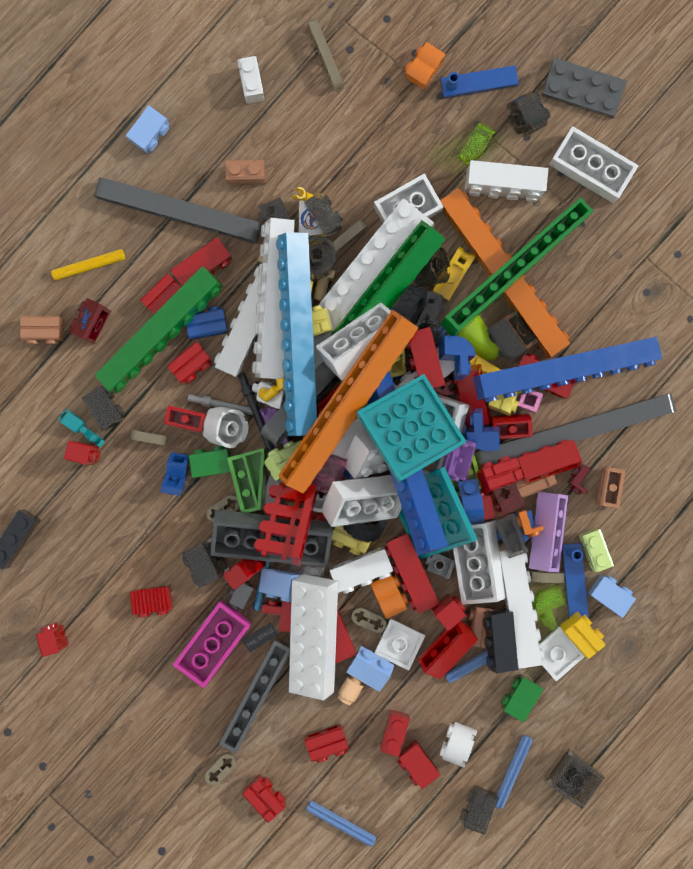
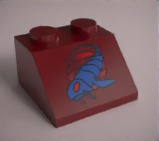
[70,298,111,344]

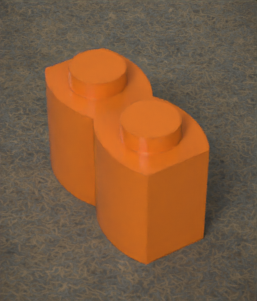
[404,42,446,90]
[370,573,409,619]

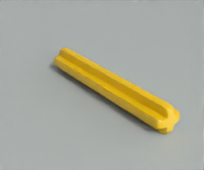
[51,249,126,281]

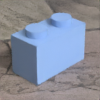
[126,105,170,154]
[259,569,301,602]
[587,575,636,618]
[346,646,394,692]

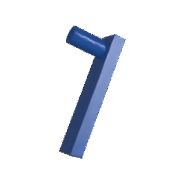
[440,65,519,99]
[562,543,589,619]

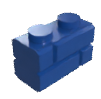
[187,306,229,340]

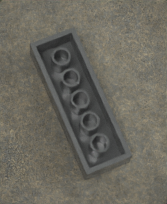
[210,510,333,567]

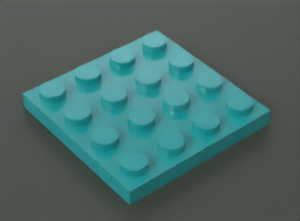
[356,374,467,483]
[398,467,477,560]

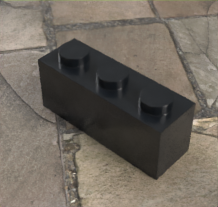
[0,509,41,570]
[482,608,518,674]

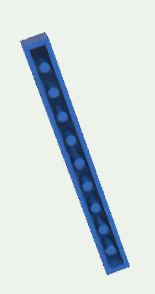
[473,337,662,402]
[367,372,448,556]

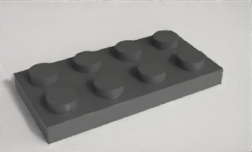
[542,58,627,118]

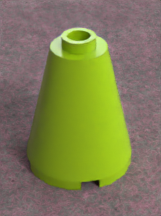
[447,315,500,361]

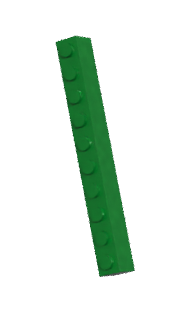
[440,197,594,336]

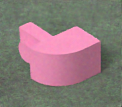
[517,390,543,414]

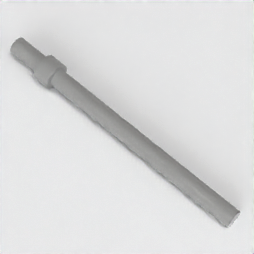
[187,394,260,415]

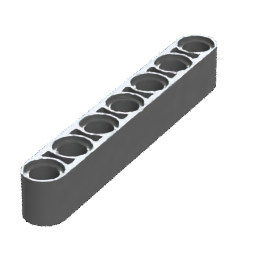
[260,361,340,446]

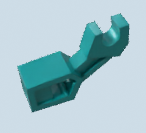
[58,408,105,448]

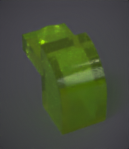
[458,123,495,165]
[533,584,566,631]

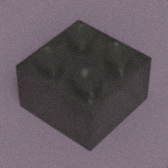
[487,311,538,362]
[182,538,229,588]
[546,749,605,809]

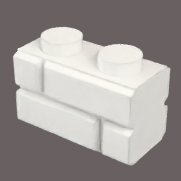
[237,56,265,104]

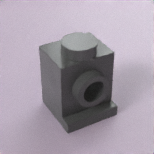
[424,553,455,579]
[228,582,255,610]

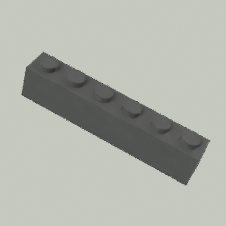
[219,637,290,754]

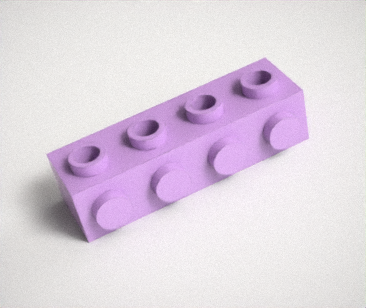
[529,492,568,572]

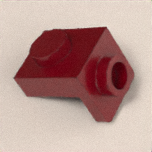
[567,464,590,495]

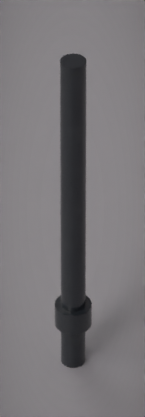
[238,373,281,480]

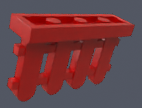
[254,482,317,566]

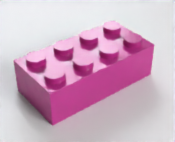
[173,600,252,688]

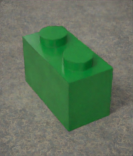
[189,446,231,478]
[501,674,543,723]

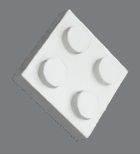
[374,618,425,670]
[538,626,585,681]

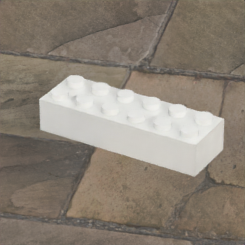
[289,574,338,701]

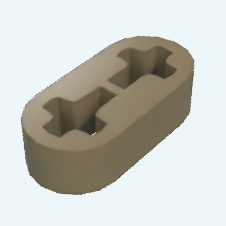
[129,430,167,446]
[207,495,240,523]
[531,571,565,583]
[351,607,386,633]
[205,752,237,786]

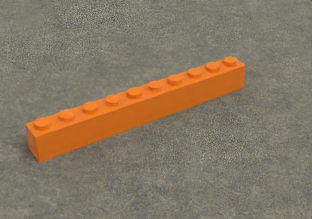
[440,188,570,359]
[278,310,418,493]

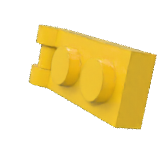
[432,246,476,301]

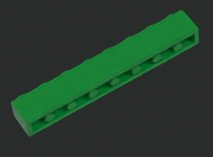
[328,220,446,338]
[95,266,224,394]

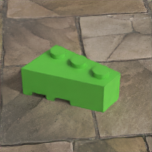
[227,448,268,513]

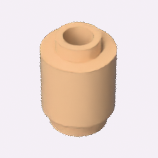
[337,676,364,705]

